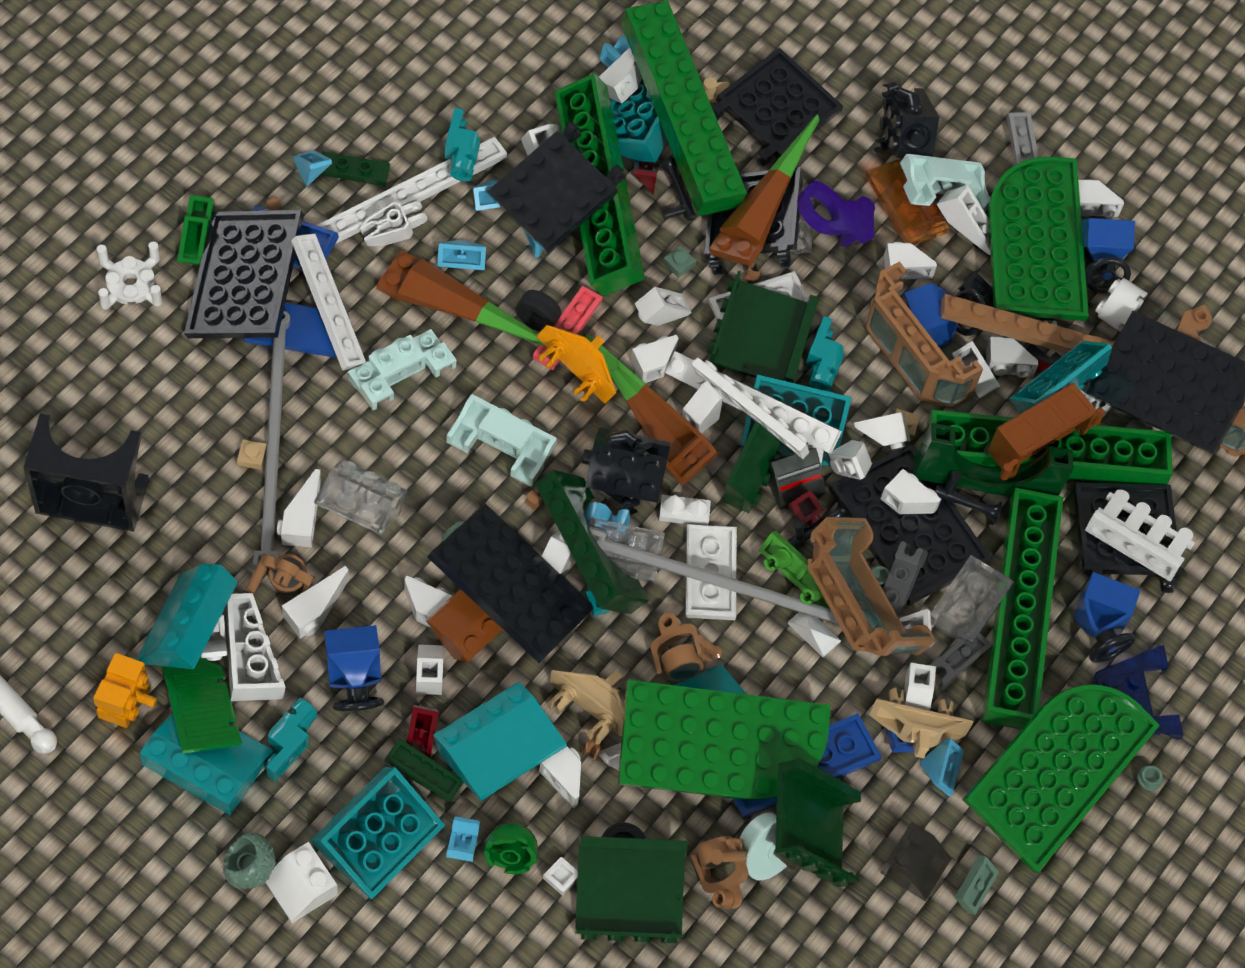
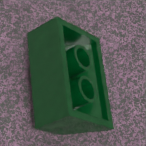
[722,422,782,513]

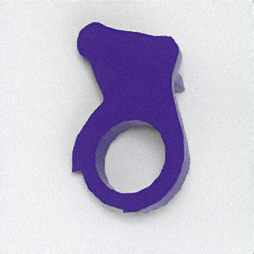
[797,180,875,247]

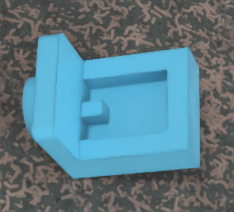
[446,817,480,862]

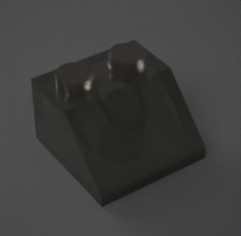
[881,822,952,901]

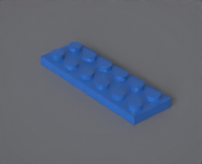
[733,713,882,819]

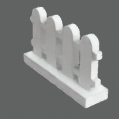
[1085,490,1195,582]

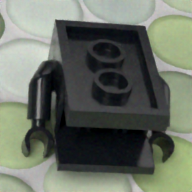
[874,82,940,158]
[582,427,671,515]

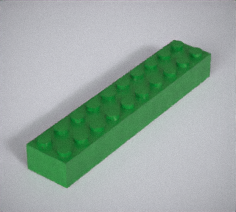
[621,0,747,216]
[555,73,645,296]
[926,410,1173,485]
[981,488,1064,730]

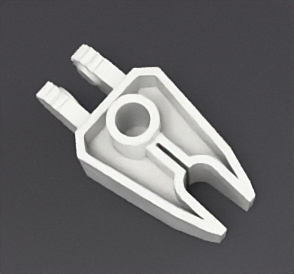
[359,201,428,246]

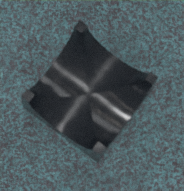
[23,413,149,532]

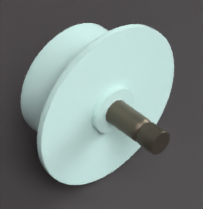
[740,812,798,880]

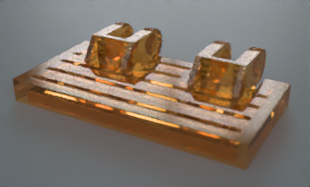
[865,158,949,245]

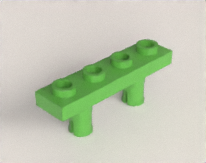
[758,531,830,608]

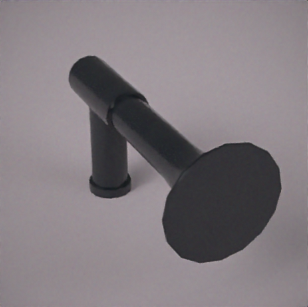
[658,158,696,221]
[934,471,1002,525]
[787,499,853,548]

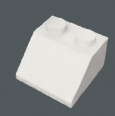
[265,842,338,923]

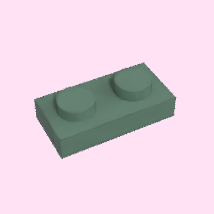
[955,855,999,915]

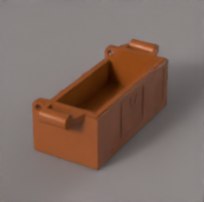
[987,383,1105,480]

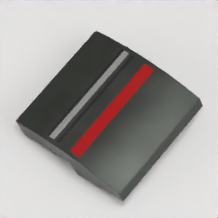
[768,448,825,509]

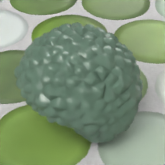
[223,833,276,889]

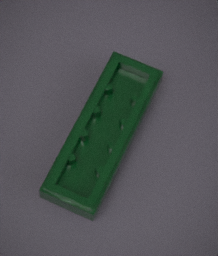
[320,151,390,187]
[384,738,464,804]

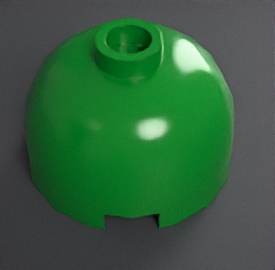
[484,823,538,874]

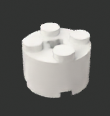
[1095,278,1148,332]

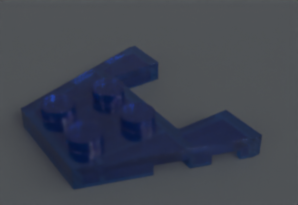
[1094,645,1184,740]

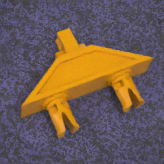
[536,325,616,404]

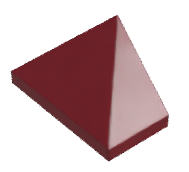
[633,161,657,195]
[407,705,439,758]

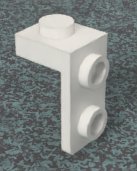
[201,612,227,661]

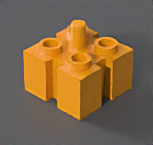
[93,653,157,728]

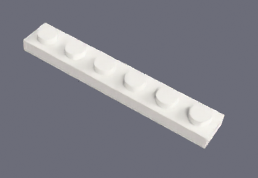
[291,234,366,370]
[691,357,809,459]

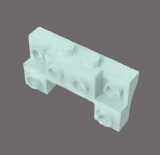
[900,154,990,212]
[348,329,457,410]
[446,394,557,487]

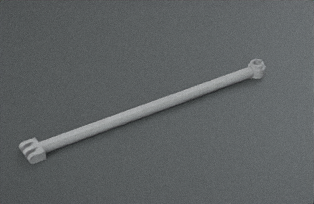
[253,311,290,569]
[589,527,839,624]

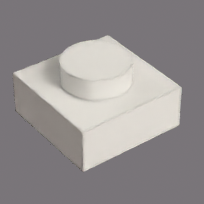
[543,857,578,896]

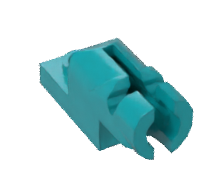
[445,108,480,182]
[805,316,844,392]
[266,697,318,782]

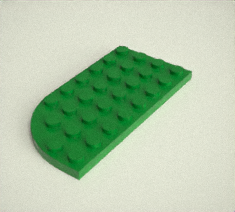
[988,157,1089,321]
[617,680,831,800]
[962,685,1160,873]

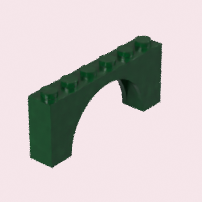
[913,423,1074,497]
[535,469,649,614]

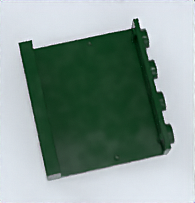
[707,271,819,383]
[775,758,861,887]
[575,836,687,943]

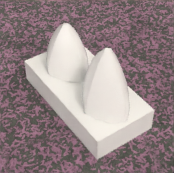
[659,495,711,525]

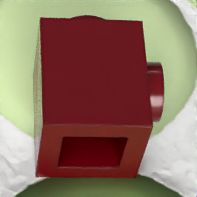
[787,490,824,526]

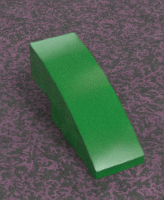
[177,195,216,265]

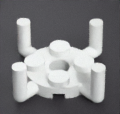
[97,242,162,310]

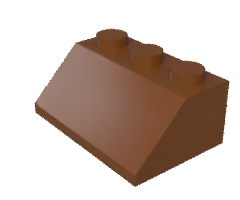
[426,589,503,662]

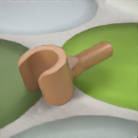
[266,197,282,210]
[741,262,762,282]
[525,488,543,510]
[582,735,601,761]

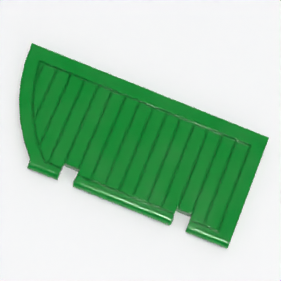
[161,658,242,754]

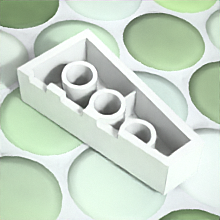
[225,593,286,701]

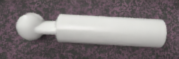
[0,675,57,754]

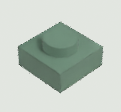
[663,246,697,278]

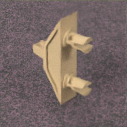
[547,670,624,744]
[869,688,974,759]

